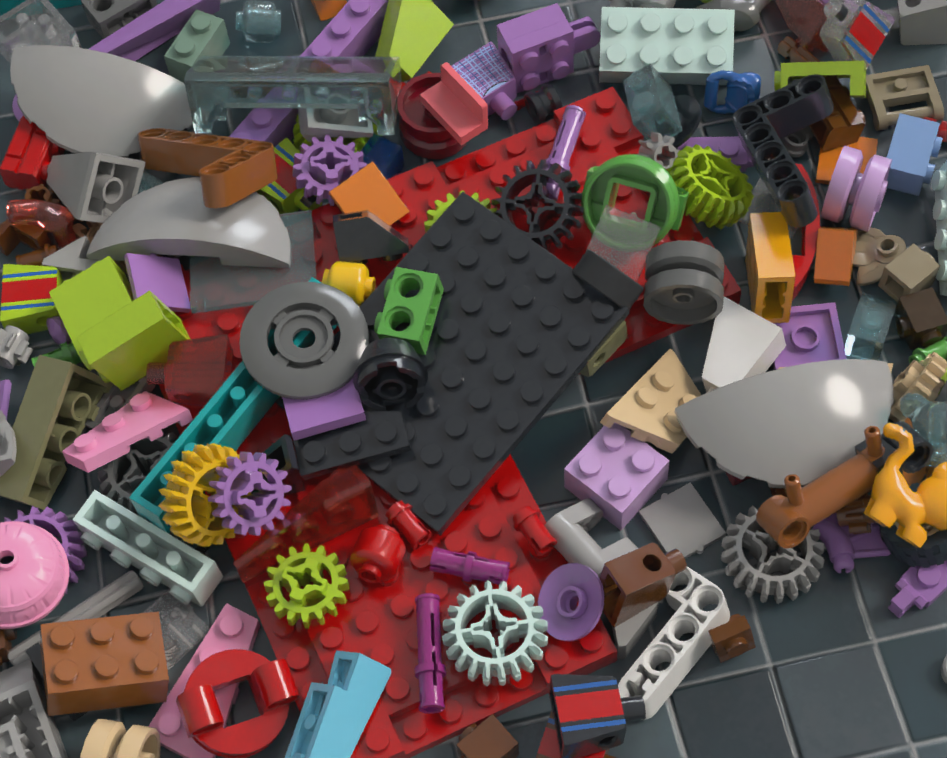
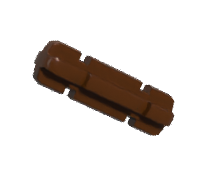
[777,36,821,63]

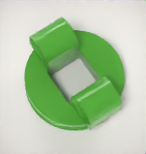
[580,154,689,252]

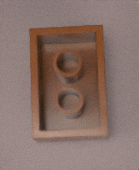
[40,611,169,716]

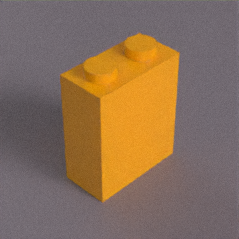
[745,212,795,323]

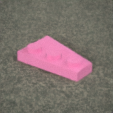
[62,391,193,473]

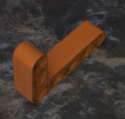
[138,128,278,208]

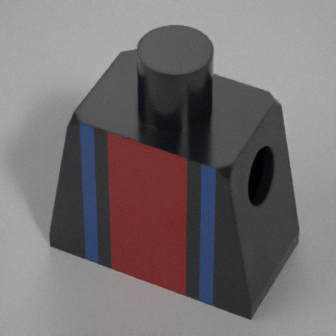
[548,674,646,758]

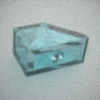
[844,293,897,361]

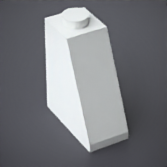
[702,297,786,393]

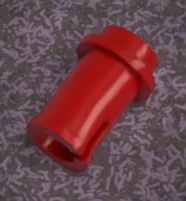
[385,501,432,550]
[512,506,557,556]

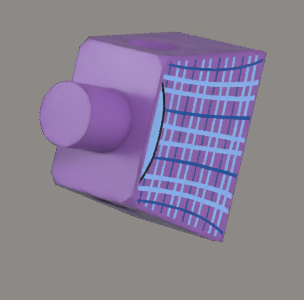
[451,41,518,120]

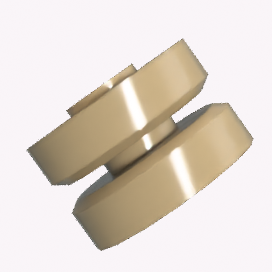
[80,719,161,758]

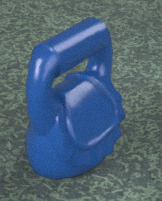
[704,70,761,114]

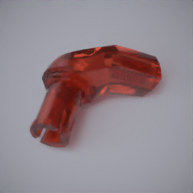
[6,199,77,249]

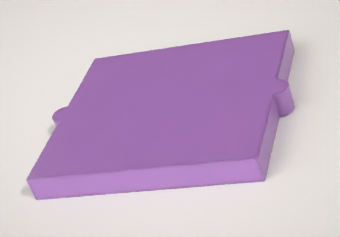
[124,253,191,313]

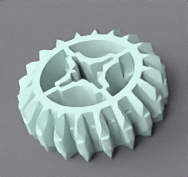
[442,580,548,686]

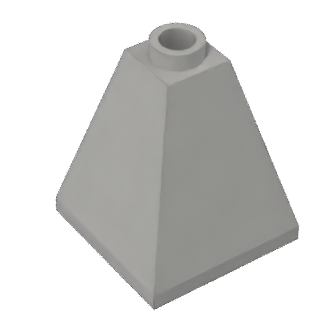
[46,152,146,223]

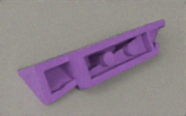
[89,0,220,61]

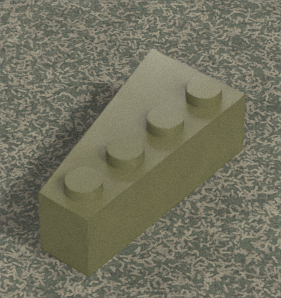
[0,355,113,510]

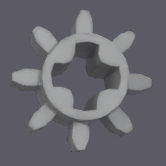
[637,132,679,169]
[0,325,33,369]

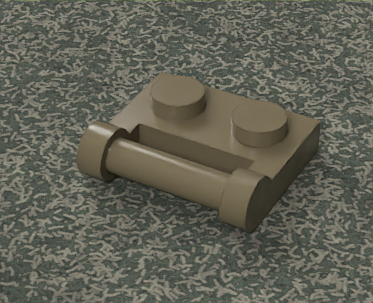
[866,65,944,131]

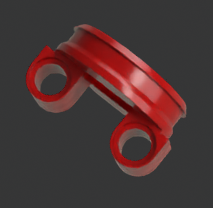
[176,649,299,758]

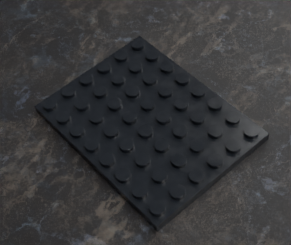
[275,191,630,536]

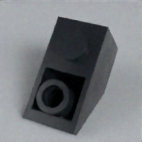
[333,210,409,265]

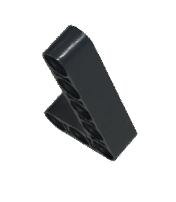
[732,74,834,227]

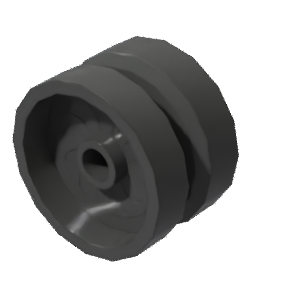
[644,240,724,325]

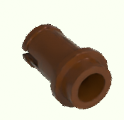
[16,243,59,266]

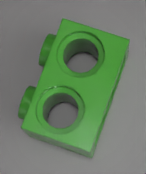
[374,267,444,355]

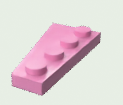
[148,603,260,758]

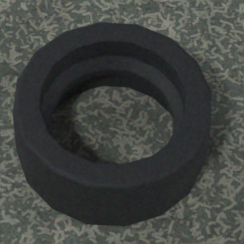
[572,249,644,310]

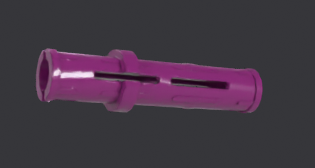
[414,593,446,714]

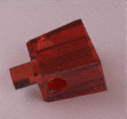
[146,334,234,409]

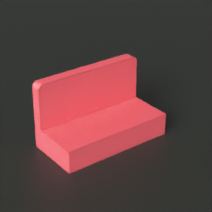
[420,62,488,146]

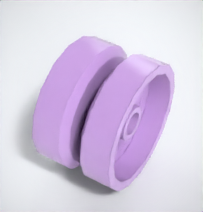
[821,145,892,232]

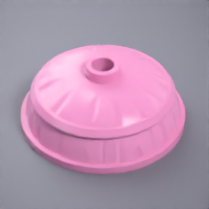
[0,521,69,629]

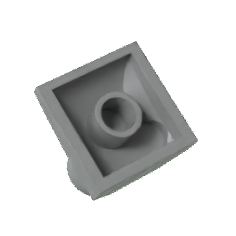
[297,72,374,142]

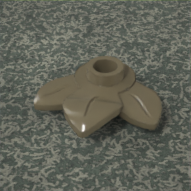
[853,227,907,286]

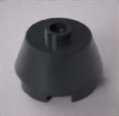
[353,338,428,411]

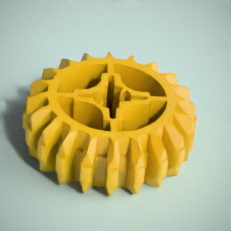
[158,443,252,547]

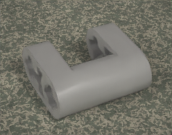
[545,498,638,578]

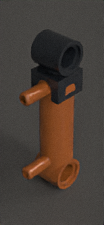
[756,421,933,549]

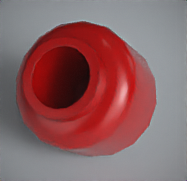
[350,524,406,583]

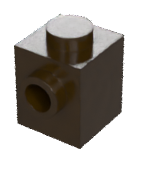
[894,287,947,350]

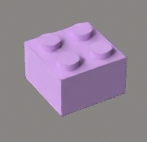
[564,423,670,530]

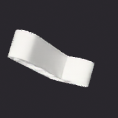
[618,567,730,720]

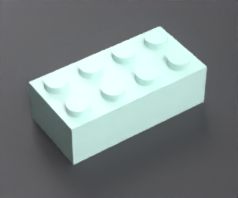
[599,7,735,85]

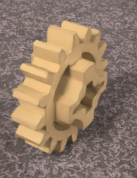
[889,351,947,423]

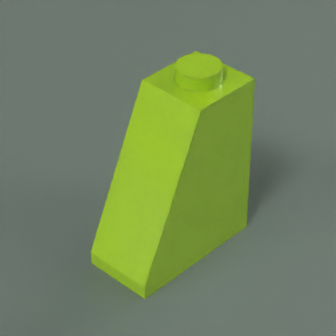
[374,0,454,85]

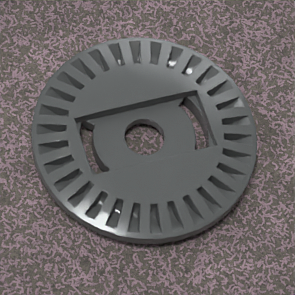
[239,282,369,400]

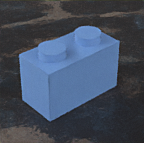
[886,113,943,196]

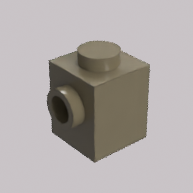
[878,243,940,302]

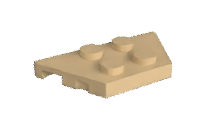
[600,349,701,453]

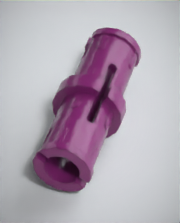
[430,547,510,585]

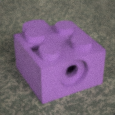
[497,3,601,93]

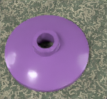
[538,563,604,641]

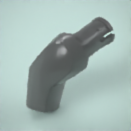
[696,0,771,31]

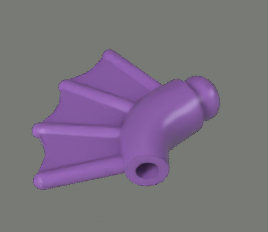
[812,513,891,573]

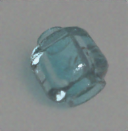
[235,0,281,43]

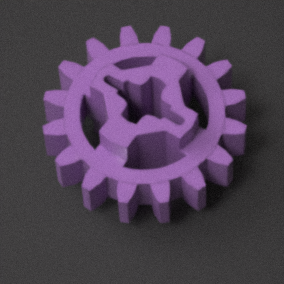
[292,134,367,206]
[208,452,292,536]

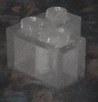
[0,0,82,64]

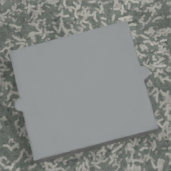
[639,482,726,559]

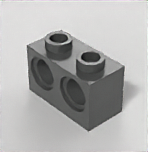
[80,0,157,39]

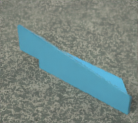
[285,650,392,758]

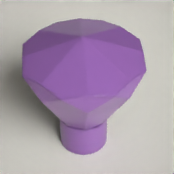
[46,316,71,347]

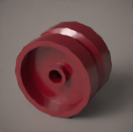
[397,73,467,159]

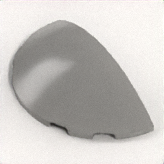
[10,45,206,158]
[86,177,292,268]
[674,359,893,489]

